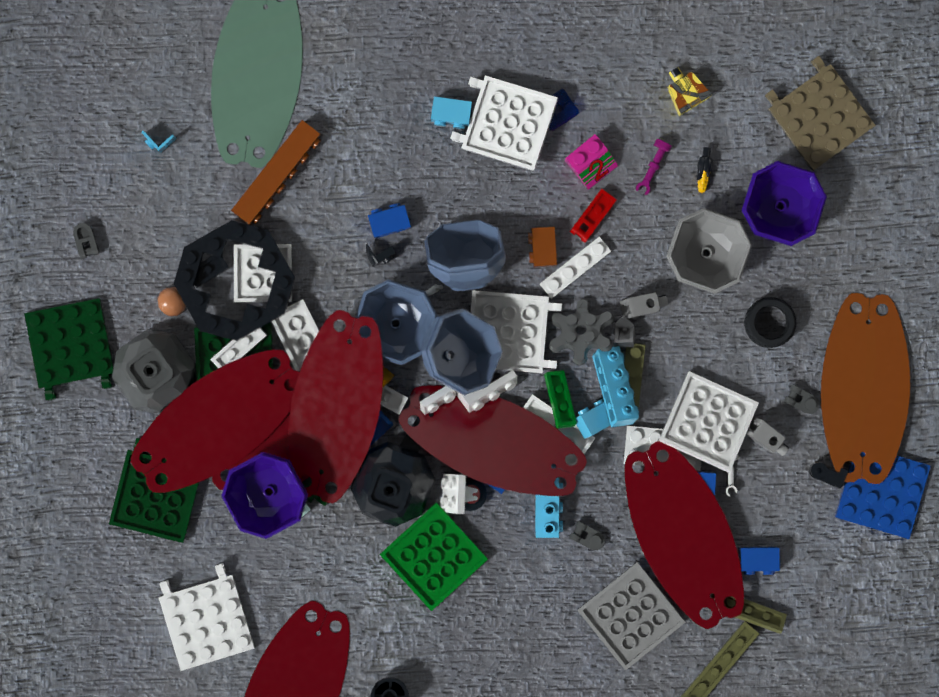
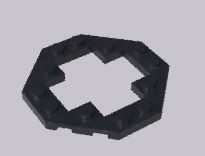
[174,220,295,342]

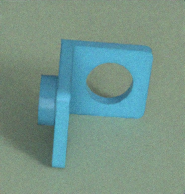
[141,131,177,153]

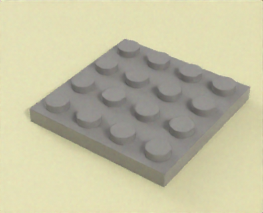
[577,562,685,671]

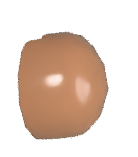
[157,287,186,316]

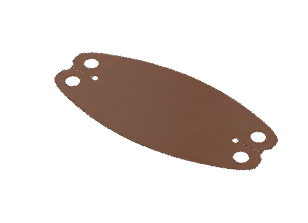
[821,293,910,484]

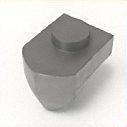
[614,317,635,347]

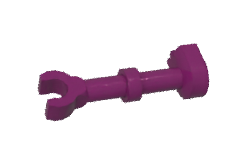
[636,139,672,195]

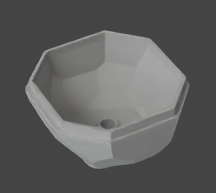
[666,208,752,294]

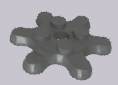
[549,299,615,365]

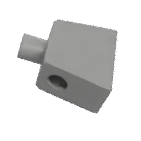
[620,292,668,319]
[746,417,789,456]

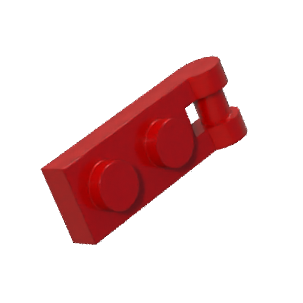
[570,188,617,243]

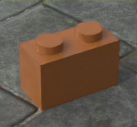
[528,227,557,268]

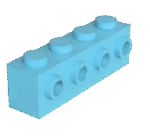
[592,346,639,428]
[535,464,563,538]

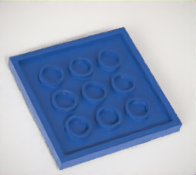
[835,452,931,539]

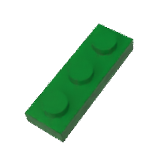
[544,370,577,429]

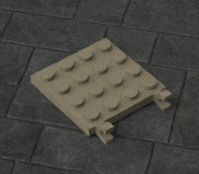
[765,56,876,171]

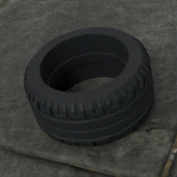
[744,297,796,348]

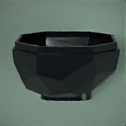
[350,442,435,527]

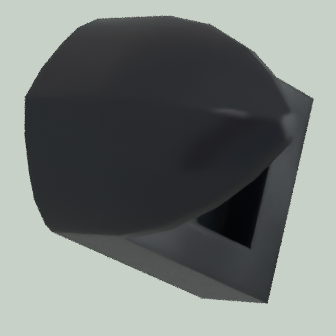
[366,243,396,267]

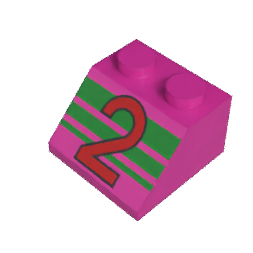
[564,134,618,190]

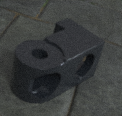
[809,462,848,489]

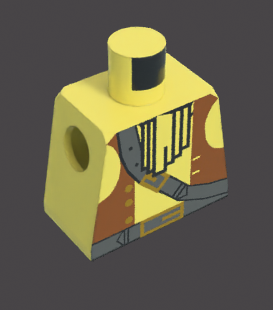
[668,67,712,116]

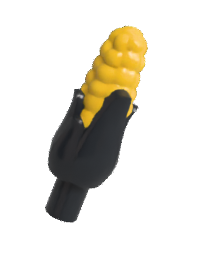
[697,147,713,193]

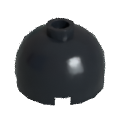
[370,677,409,697]

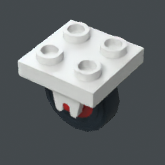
[440,474,487,514]

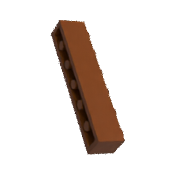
[231,120,321,225]

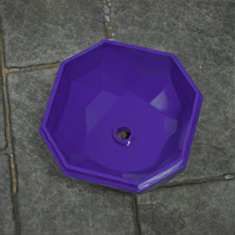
[741,161,827,246]
[221,452,308,539]

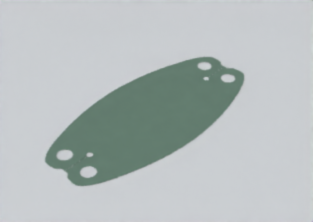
[211,0,302,168]

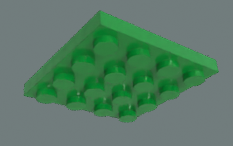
[379,502,488,611]

